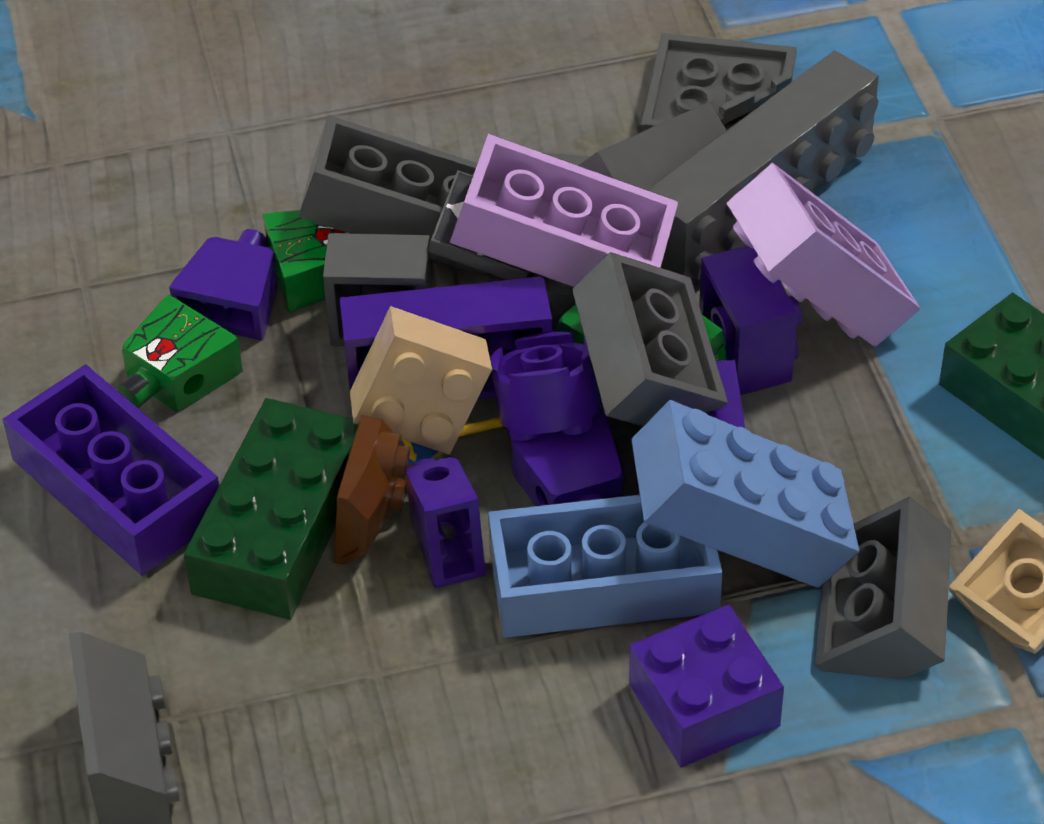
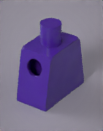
[169,229,278,341]
[511,413,623,506]
[405,457,486,588]

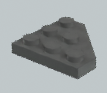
[641,33,797,132]

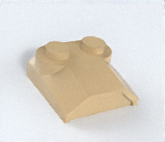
[949,509,1044,654]

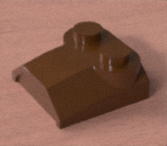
[333,415,410,565]

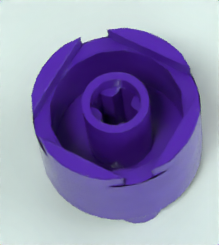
[490,332,603,441]

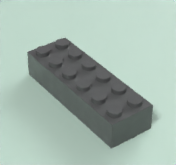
[647,50,879,285]

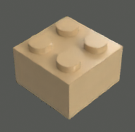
[350,306,492,455]

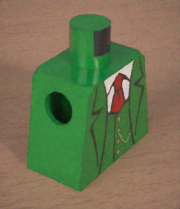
[262,210,351,312]
[117,294,243,411]

